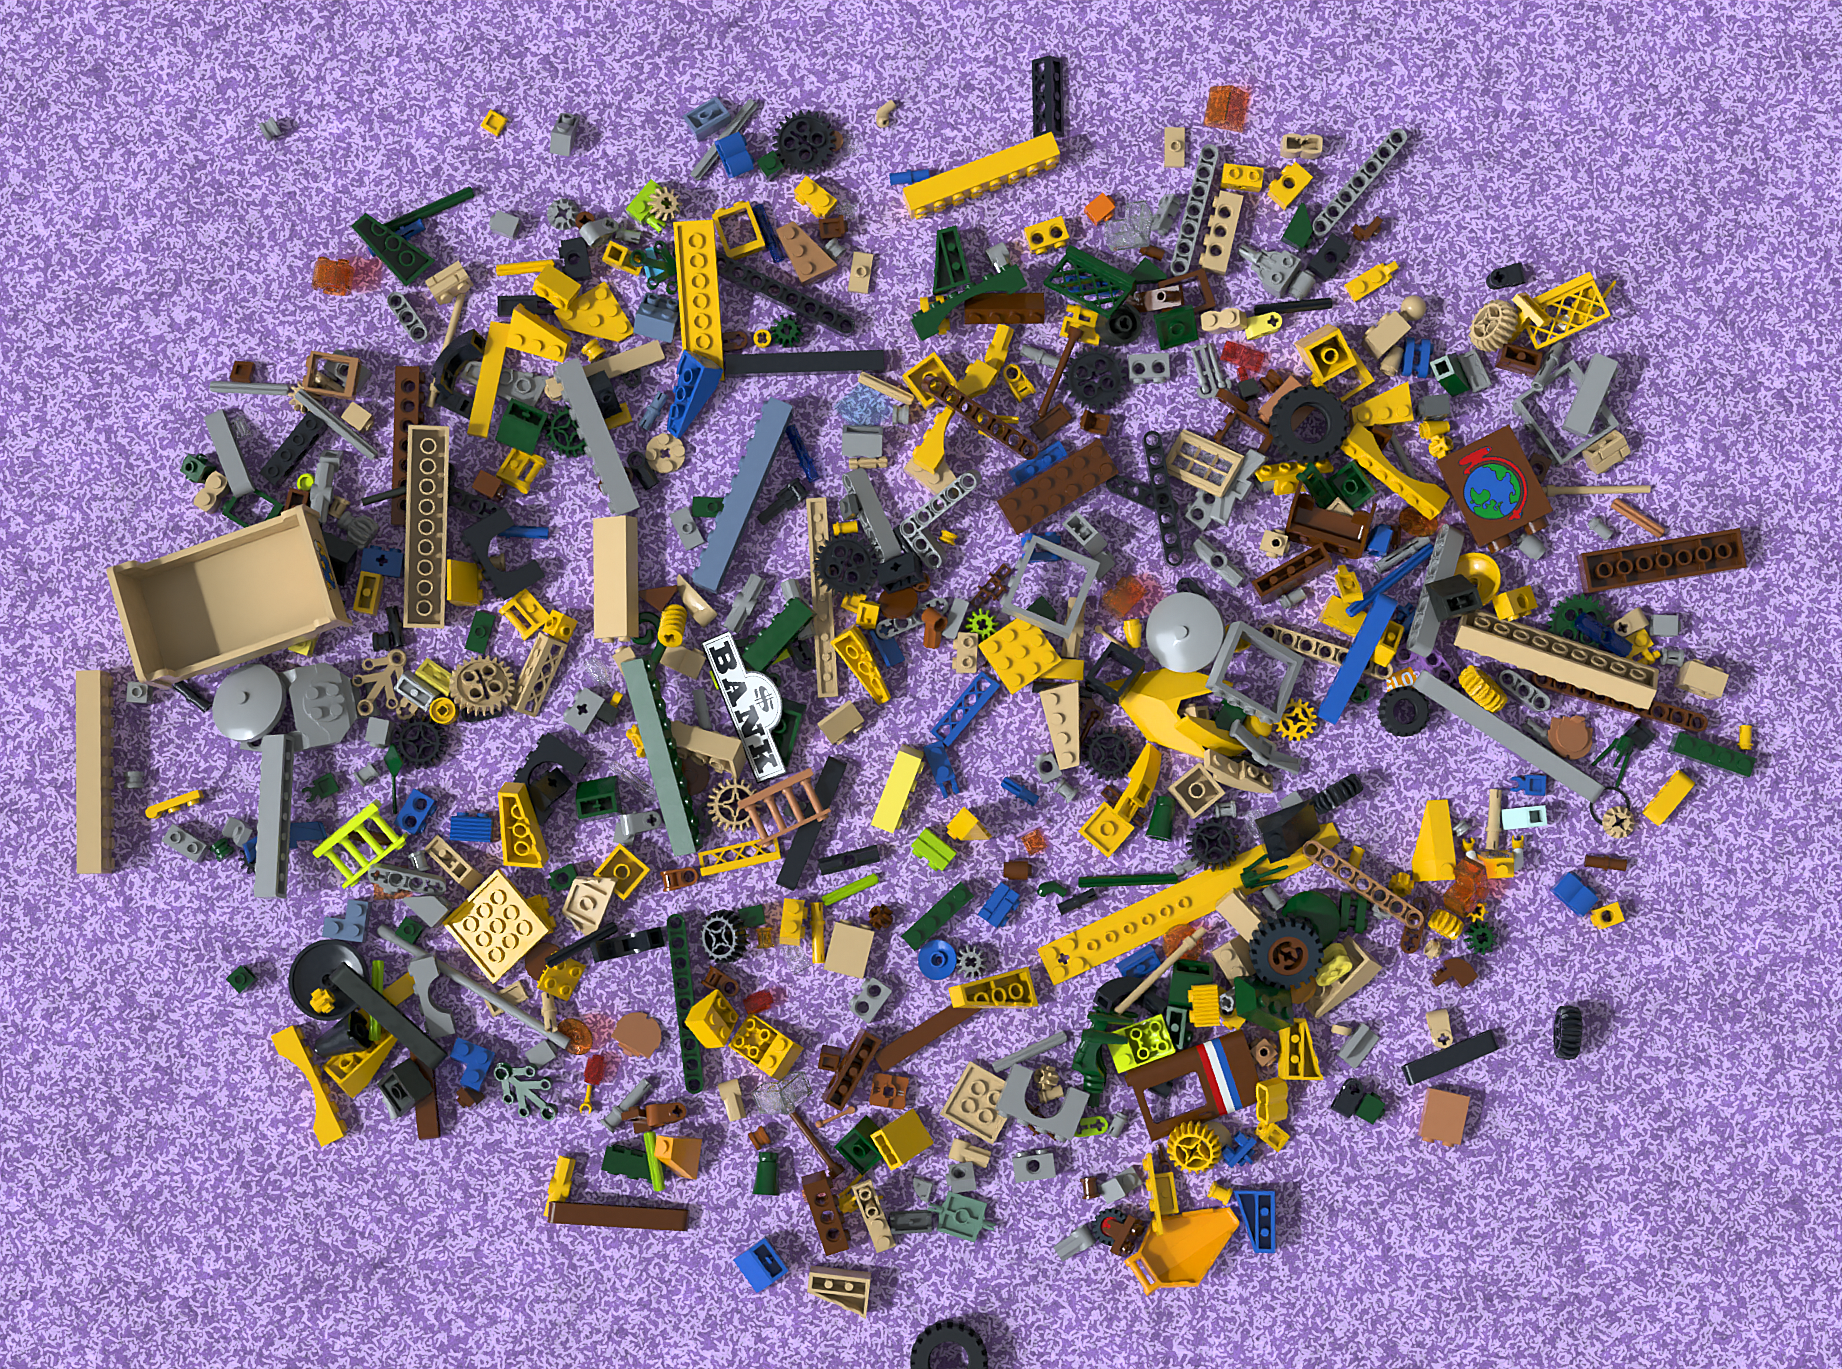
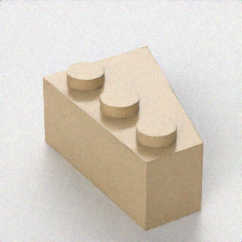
[904,456,959,507]

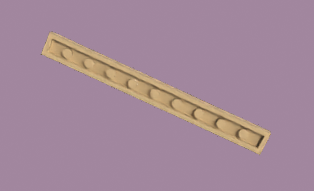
[806,497,838,698]

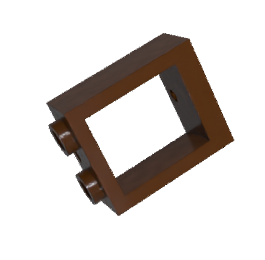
[1157,268,1216,315]
[1213,409,1273,455]

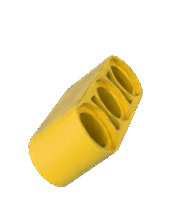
[1642,769,1695,826]

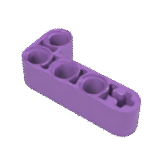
[1393,642,1466,695]

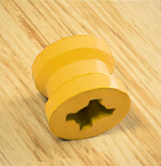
[581,338,606,363]

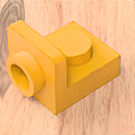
[856,600,881,630]
[1254,1122,1290,1152]

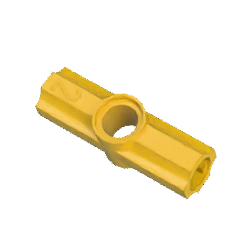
[984,324,1014,386]
[543,1155,577,1217]

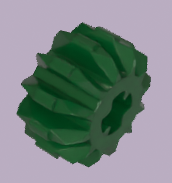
[770,314,804,348]
[1463,921,1498,955]

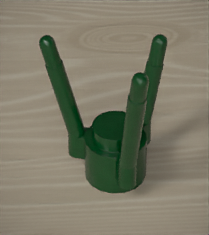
[1591,735,1635,787]
[1240,854,1288,889]

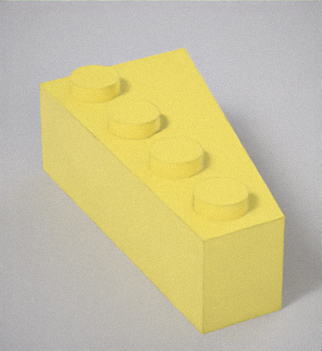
[871,744,925,833]

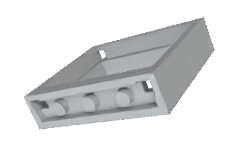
[1511,360,1619,468]
[1000,535,1100,639]
[1205,621,1305,725]

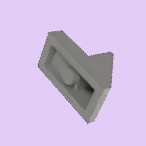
[1097,1166,1142,1204]

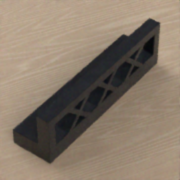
[1032,55,1064,138]

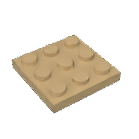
[940,1061,1007,1145]

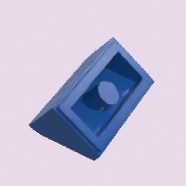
[1116,944,1162,978]

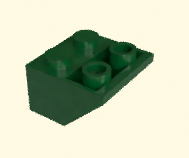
[495,398,549,456]
[575,775,623,823]
[1168,958,1213,1007]

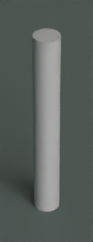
[1388,426,1418,480]

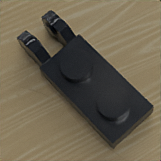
[497,295,554,317]

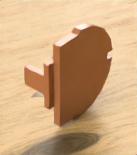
[1548,715,1593,760]
[611,1012,661,1059]

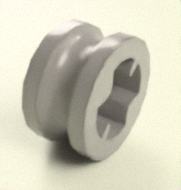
[1452,818,1471,837]

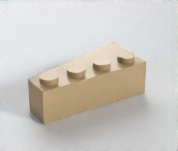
[670,720,747,780]

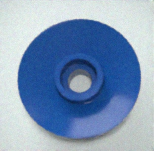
[918,940,957,980]

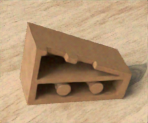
[776,221,838,287]

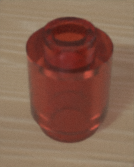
[743,989,774,1015]
[583,1054,608,1085]

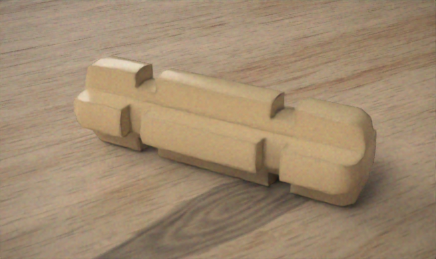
[849,456,888,469]

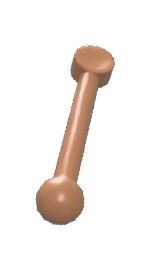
[815,1106,855,1128]

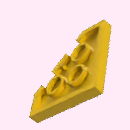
[554,281,635,343]

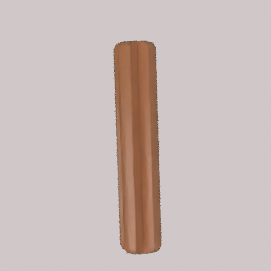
[1611,498,1665,538]

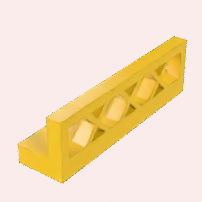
[698,838,782,877]

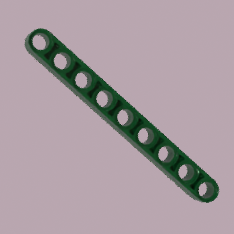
[667,914,705,1094]

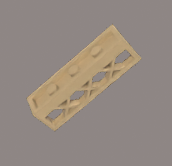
[508,632,568,717]

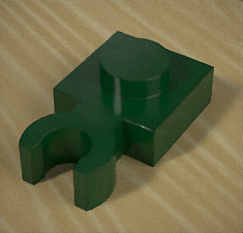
[301,772,341,803]

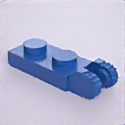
[923,740,960,799]

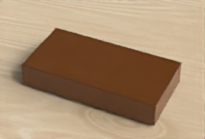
[1029,402,1073,442]

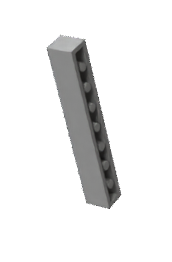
[553,358,640,516]
[253,734,295,899]

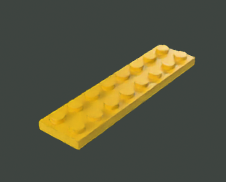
[673,219,725,381]

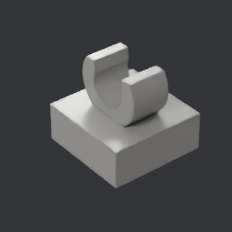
[319,450,344,473]

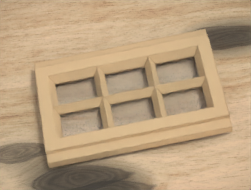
[1165,429,1245,499]

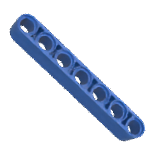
[1316,592,1398,725]

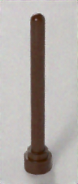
[1038,326,1084,418]
[779,1096,845,1180]

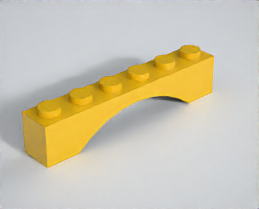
[912,359,998,475]
[1340,422,1450,520]
[270,1025,348,1147]

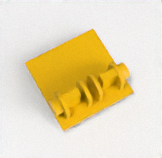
[537,951,586,1002]

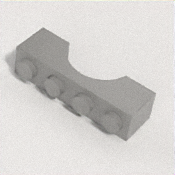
[408,952,457,1039]

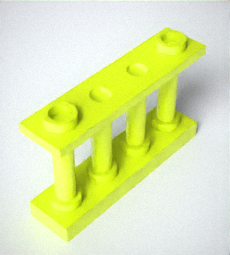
[312,798,408,889]

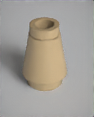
[1380,345,1404,377]

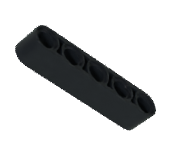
[1401,1029,1500,1086]

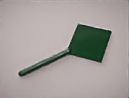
[383,743,404,814]

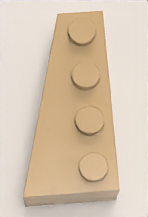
[1039,680,1081,770]

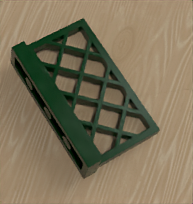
[1043,245,1137,319]

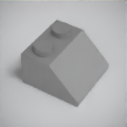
[402,896,454,928]

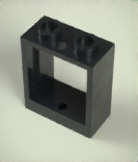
[1085,641,1146,706]

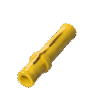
[809,902,825,963]

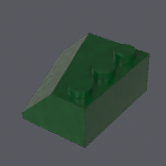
[1234,975,1294,1032]

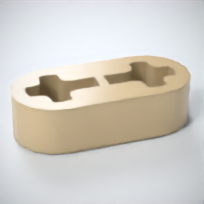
[396,697,420,721]

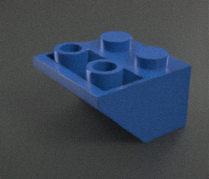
[733,1235,790,1293]

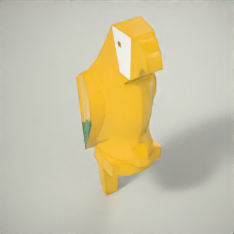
[1554,280,1616,331]

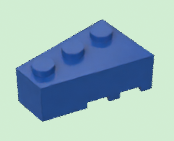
[1234,1189,1276,1253]

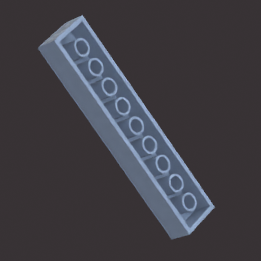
[691,397,794,595]

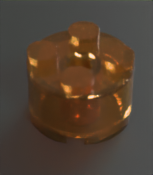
[311,257,355,296]

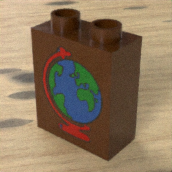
[1435,424,1553,554]

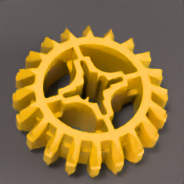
[1458,665,1508,713]
[1167,1120,1222,1175]

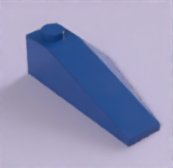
[667,349,723,439]

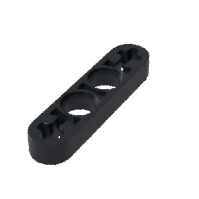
[1106,474,1179,517]

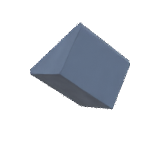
[682,96,731,142]

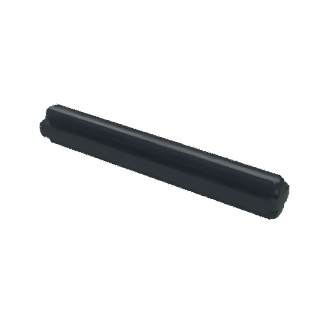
[1254,297,1332,316]
[545,922,619,968]

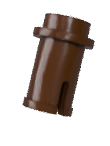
[1139,241,1165,262]

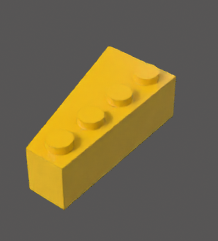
[948,967,1039,1009]

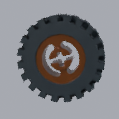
[1249,913,1324,990]

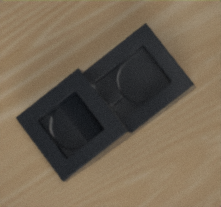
[435,390,474,420]

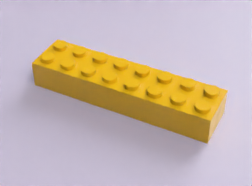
[903,132,1060,220]

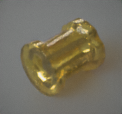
[755,927,774,949]

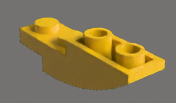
[1112,742,1162,824]

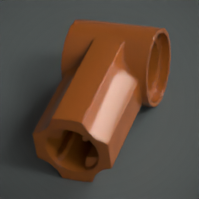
[922,607,948,649]

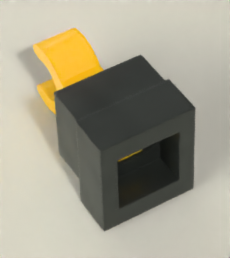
[596,691,623,727]

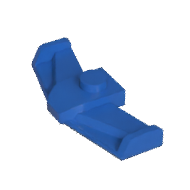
[242,821,327,863]

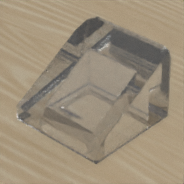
[843,133,864,158]

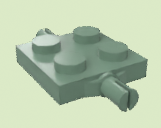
[928,1191,996,1243]

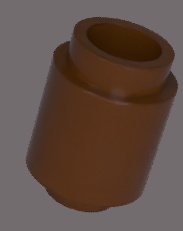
[1003,860,1032,880]

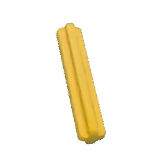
[496,259,555,276]

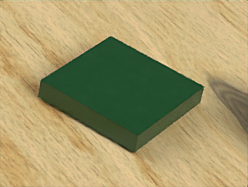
[1153,304,1199,350]

